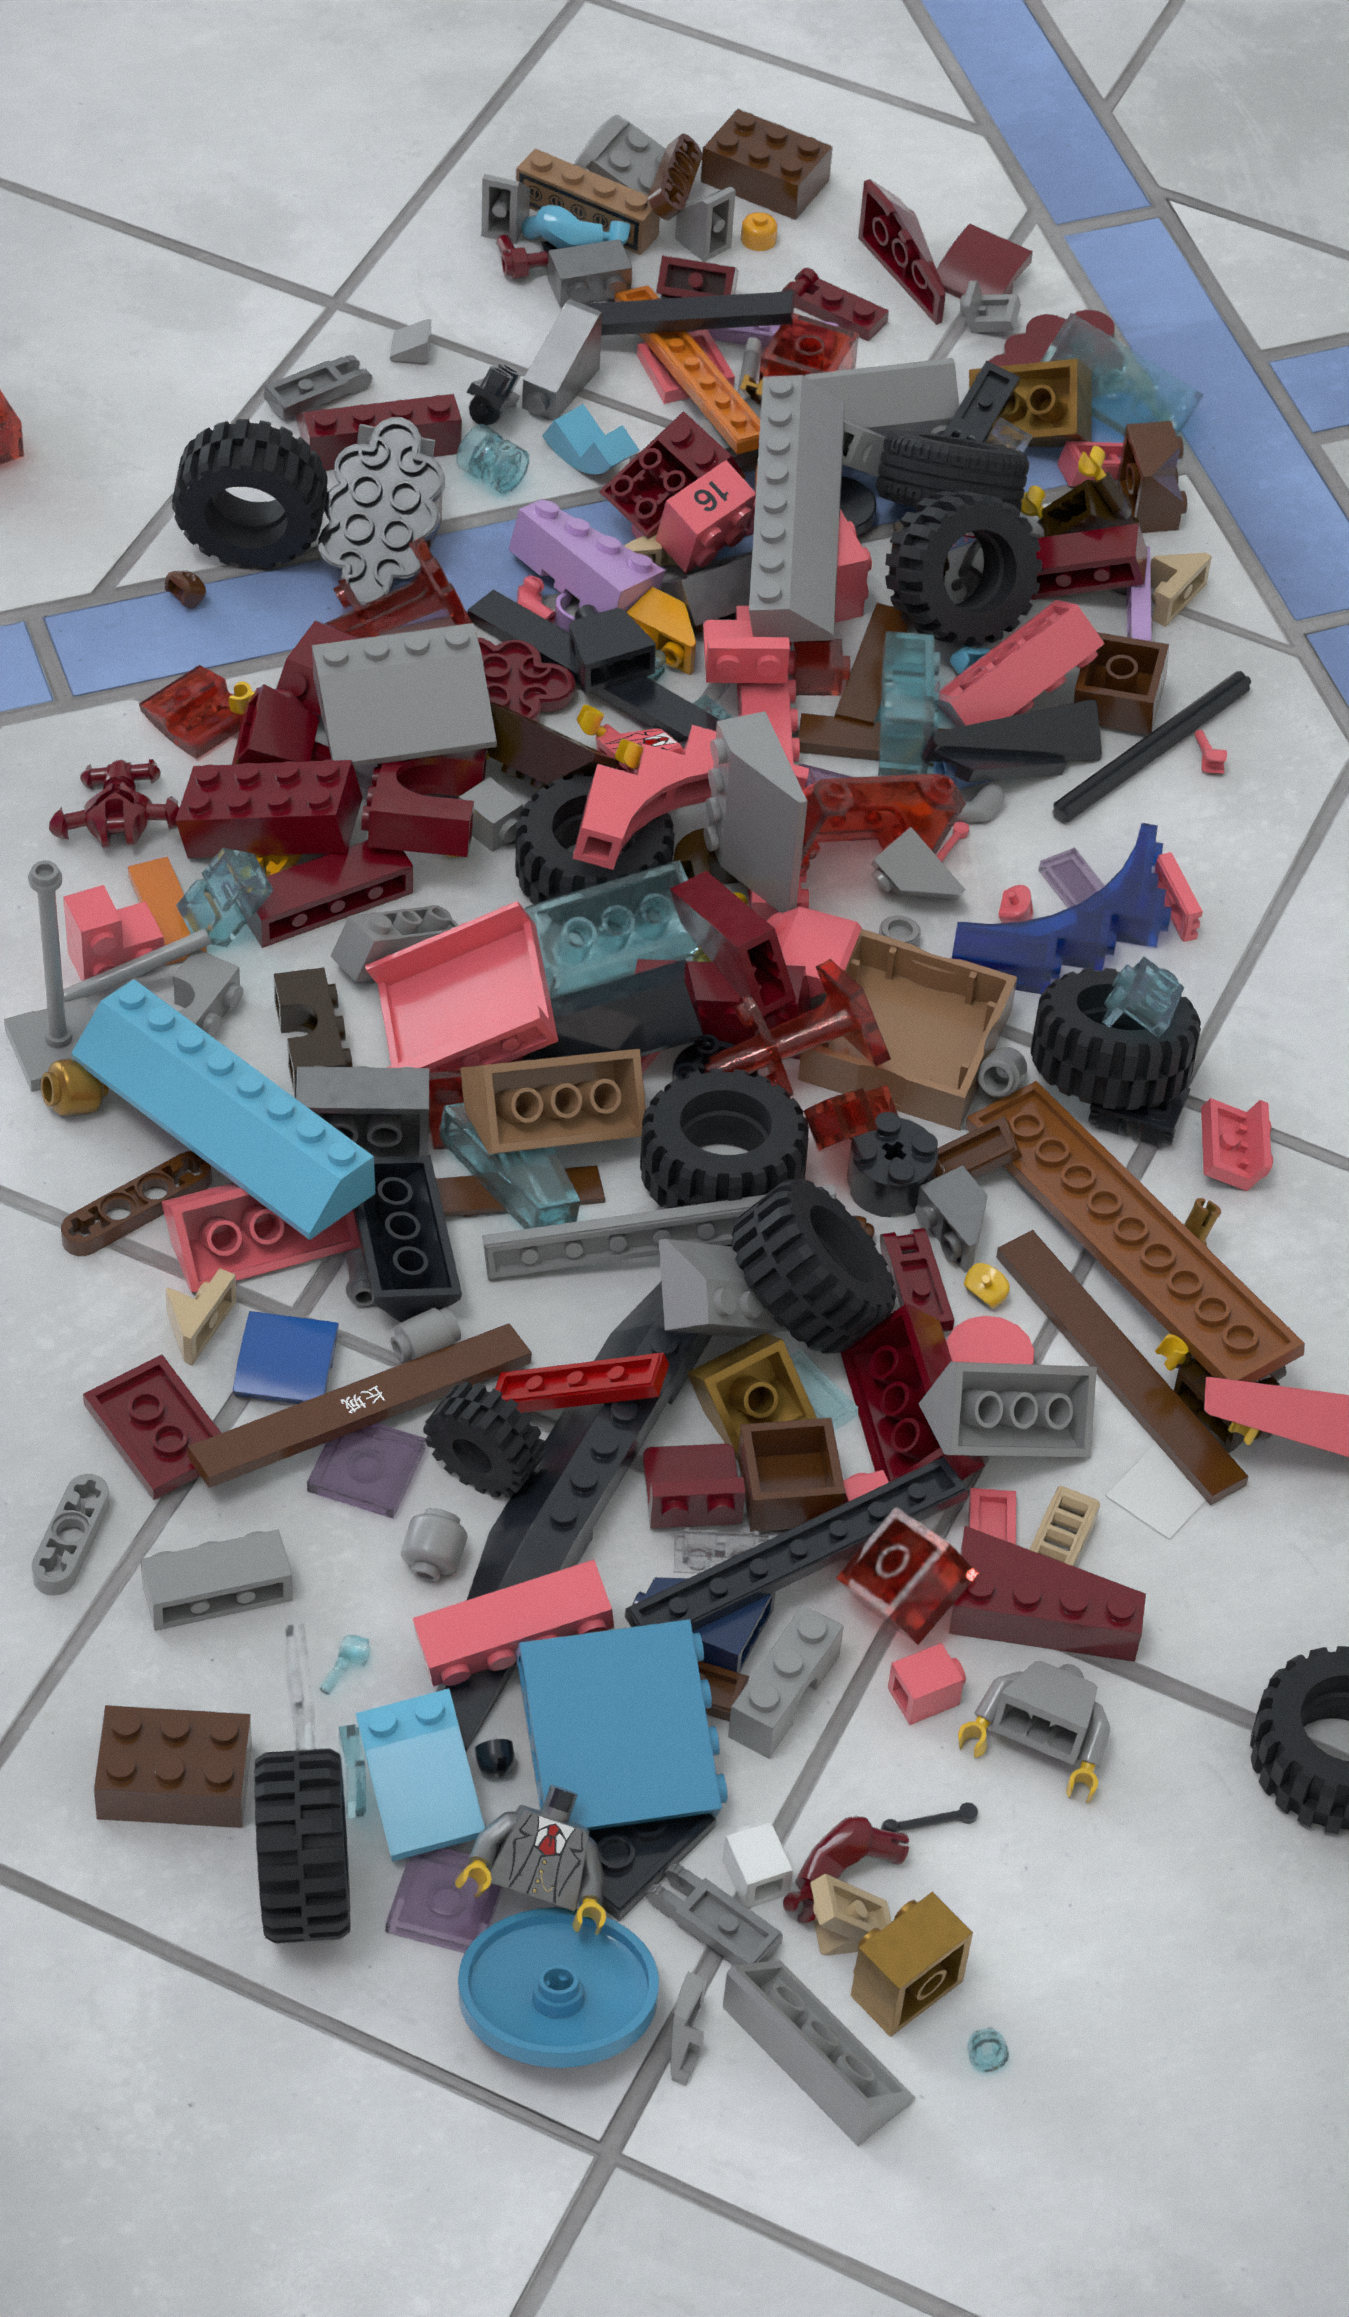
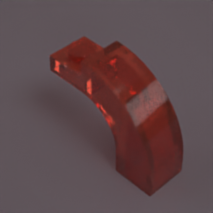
[803,1085,898,1153]

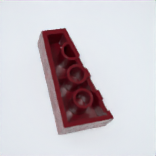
[634,959,814,1060]
[949,1526,1146,1662]

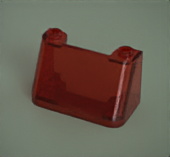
[800,774,966,876]

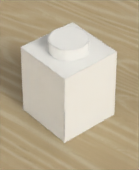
[723,1822,793,1908]

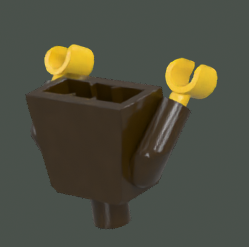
[1021,446,1140,537]
[1155,1334,1286,1453]

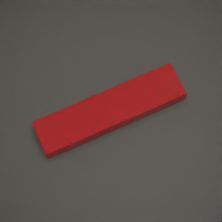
[495,1353,669,1413]

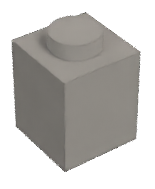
[459,777,523,852]

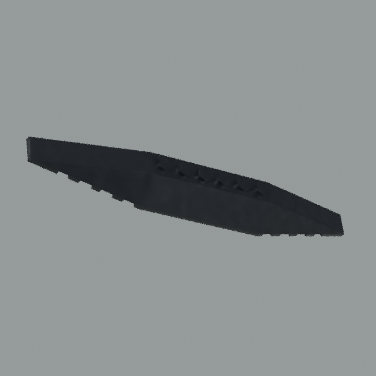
[436,1244,732,1751]

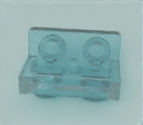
[1103,956,1184,1038]

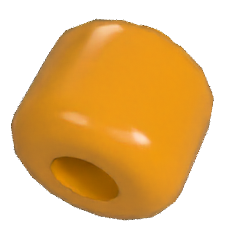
[740,212,778,251]

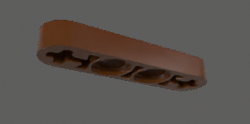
[648,133,702,221]
[61,1151,212,1256]

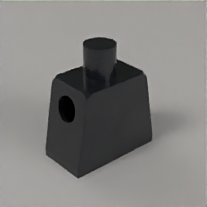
[569,604,656,695]

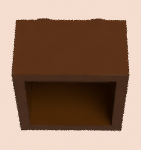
[737,1418,846,1532]

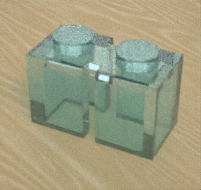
[176,848,274,947]

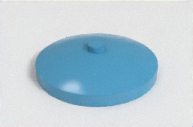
[458,1907,659,2068]

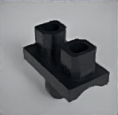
[467,363,522,426]

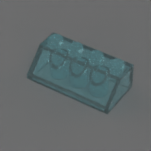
[1041,312,1204,436]
[524,860,703,999]

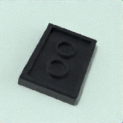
[588,1813,716,1921]

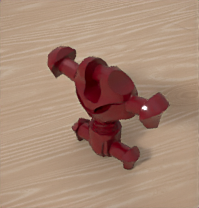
[49,759,180,848]

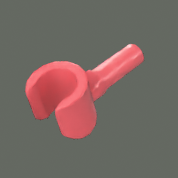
[1194,730,1227,774]

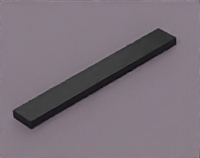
[467,589,720,742]
[625,1457,968,1632]

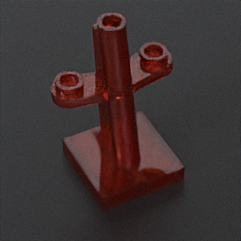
[324,536,477,638]
[704,959,891,1097]

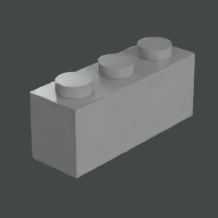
[140,1529,293,1631]

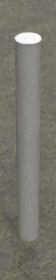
[63,928,212,1002]

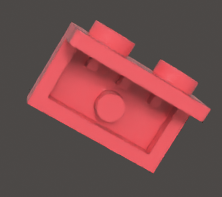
[1201,1098,1273,1191]

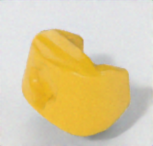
[964,1263,1010,1309]

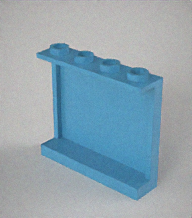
[516,1619,728,1831]

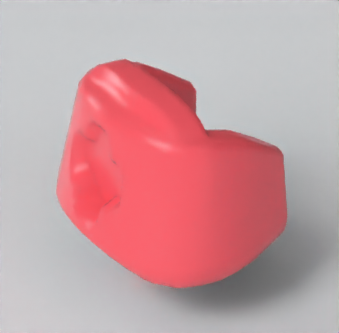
[998,885,1033,929]

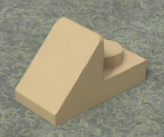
[1150,553,1212,627]
[165,1268,237,1365]
[810,1874,892,1956]

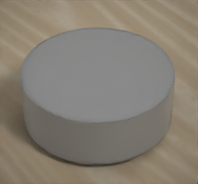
[879,915,921,947]

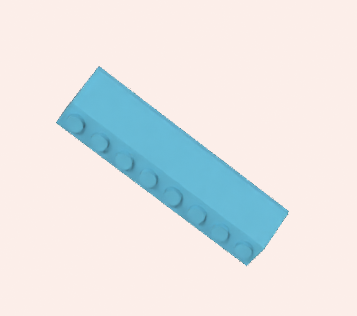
[71,979,375,1240]

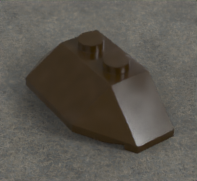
[487,701,619,789]

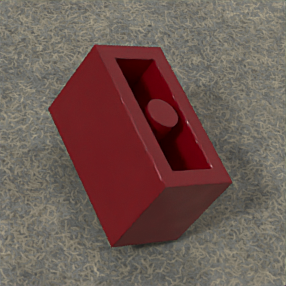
[656,255,739,298]

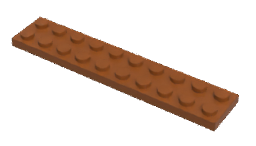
[966,1081,1305,1383]

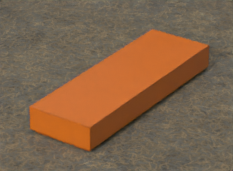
[128,856,207,965]

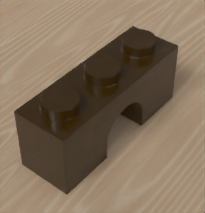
[274,967,353,1099]

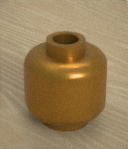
[41,1059,109,1116]

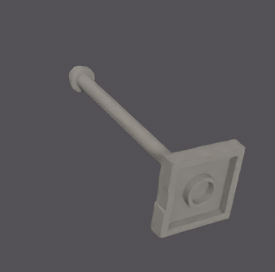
[4,860,94,1092]

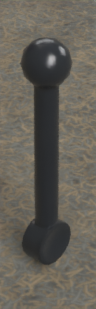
[881,1802,978,1833]

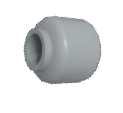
[401,1508,468,1581]

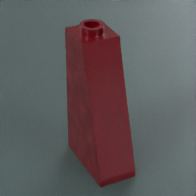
[670,871,796,1018]

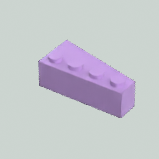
[509,499,666,613]

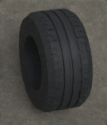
[876,430,1030,513]

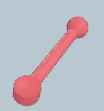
[936,822,969,862]

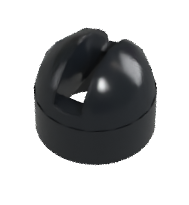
[475,1739,515,1778]

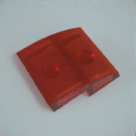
[139,665,243,759]

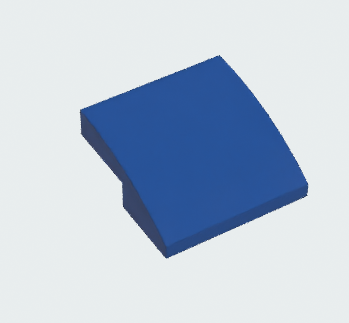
[232,1311,339,1404]

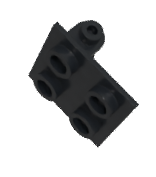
[1088,1088,1191,1147]

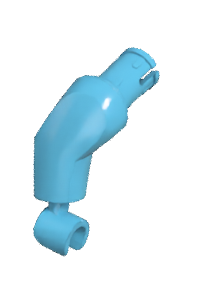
[521,205,630,249]

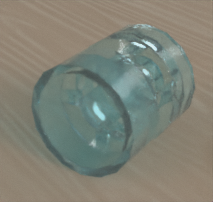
[456,424,530,494]

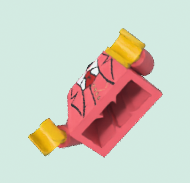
[577,704,687,775]

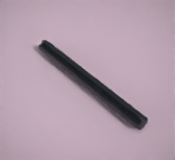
[1052,671,1252,823]

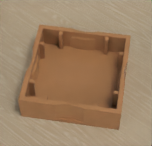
[798,929,1017,1131]

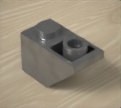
[915,1165,988,1273]

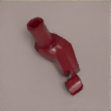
[783,1816,909,1923]

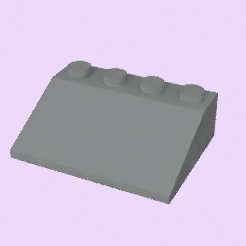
[312,623,497,767]
[704,711,807,913]

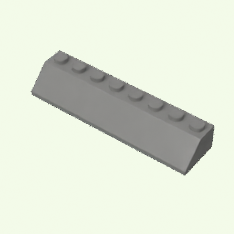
[749,375,845,642]

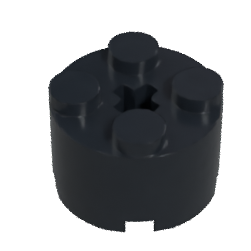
[847,1112,938,1217]

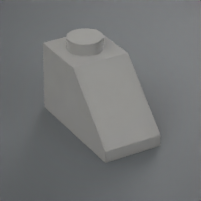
[481,174,530,244]
[675,186,736,262]
[871,827,966,900]

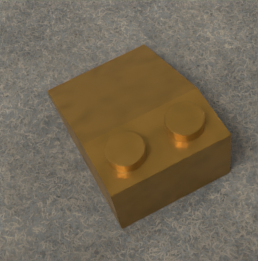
[969,358,1092,447]

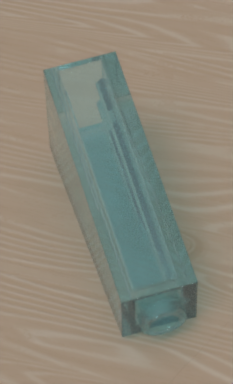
[440,1102,580,1229]

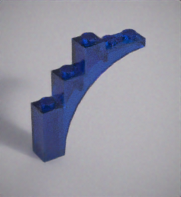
[952,823,1172,994]

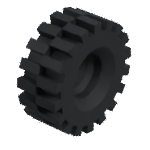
[423,1382,546,1498]

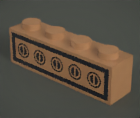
[516,149,660,255]

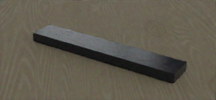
[584,291,795,336]

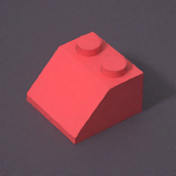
[767,906,862,998]

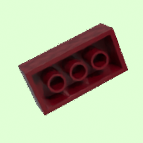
[175,760,363,858]

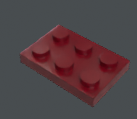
[83,1354,221,1500]

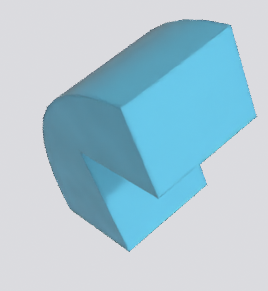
[542,404,640,474]

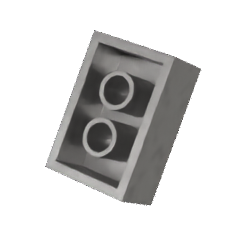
[296,1066,429,1157]

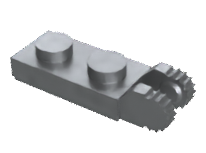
[263,355,373,420]
[646,1863,783,1965]

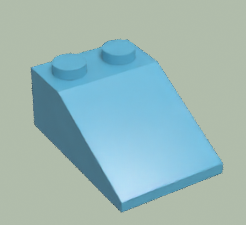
[355,1689,485,1862]

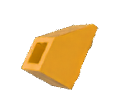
[626,587,696,675]

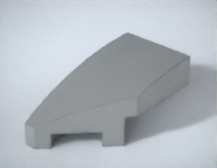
[670,1971,706,2086]

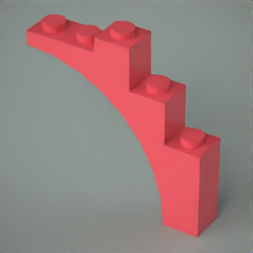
[572,725,809,870]

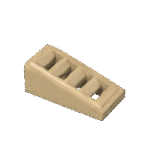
[1029,1486,1100,1567]

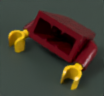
[229,681,331,764]

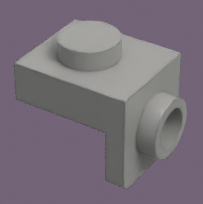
[960,281,1021,333]

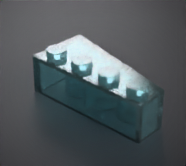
[878,631,941,779]

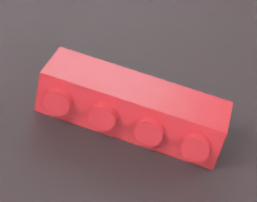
[412,1560,614,1687]

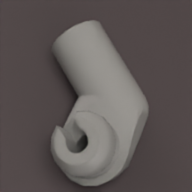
[950,784,1004,822]

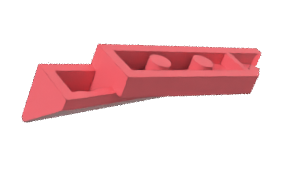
[1204,1377,1349,1457]

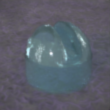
[967,2027,1009,2073]

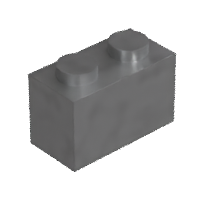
[548,239,633,308]

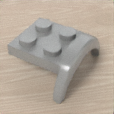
[574,115,666,195]

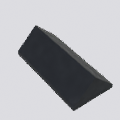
[529,959,705,1060]
[353,1155,462,1323]

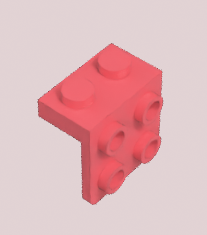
[703,620,790,683]

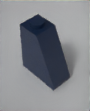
[632,1577,776,1673]

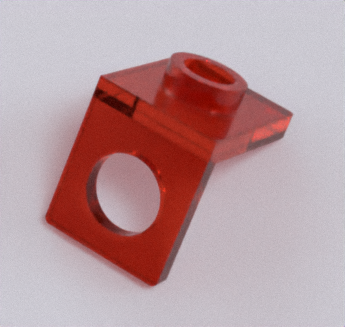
[429,1070,476,1150]

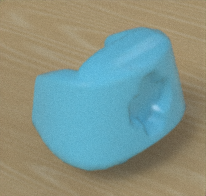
[949,645,990,675]

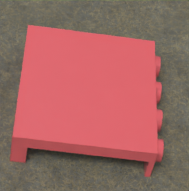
[365,901,558,1095]

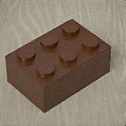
[700,109,833,220]
[94,1705,252,1828]

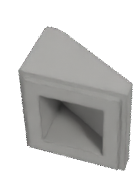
[390,319,431,364]

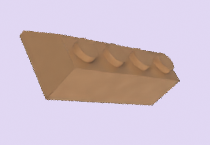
[460,1049,646,1154]

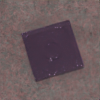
[307,1423,426,1518]
[385,1848,503,1953]

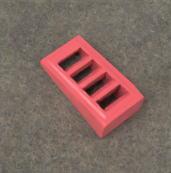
[1058,441,1123,487]

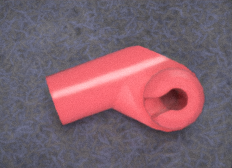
[517,576,555,624]

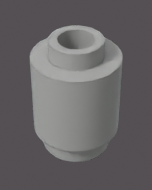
[977,1047,1027,1098]
[391,1307,461,1362]

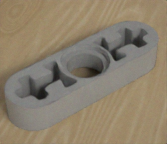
[32,1474,110,1595]

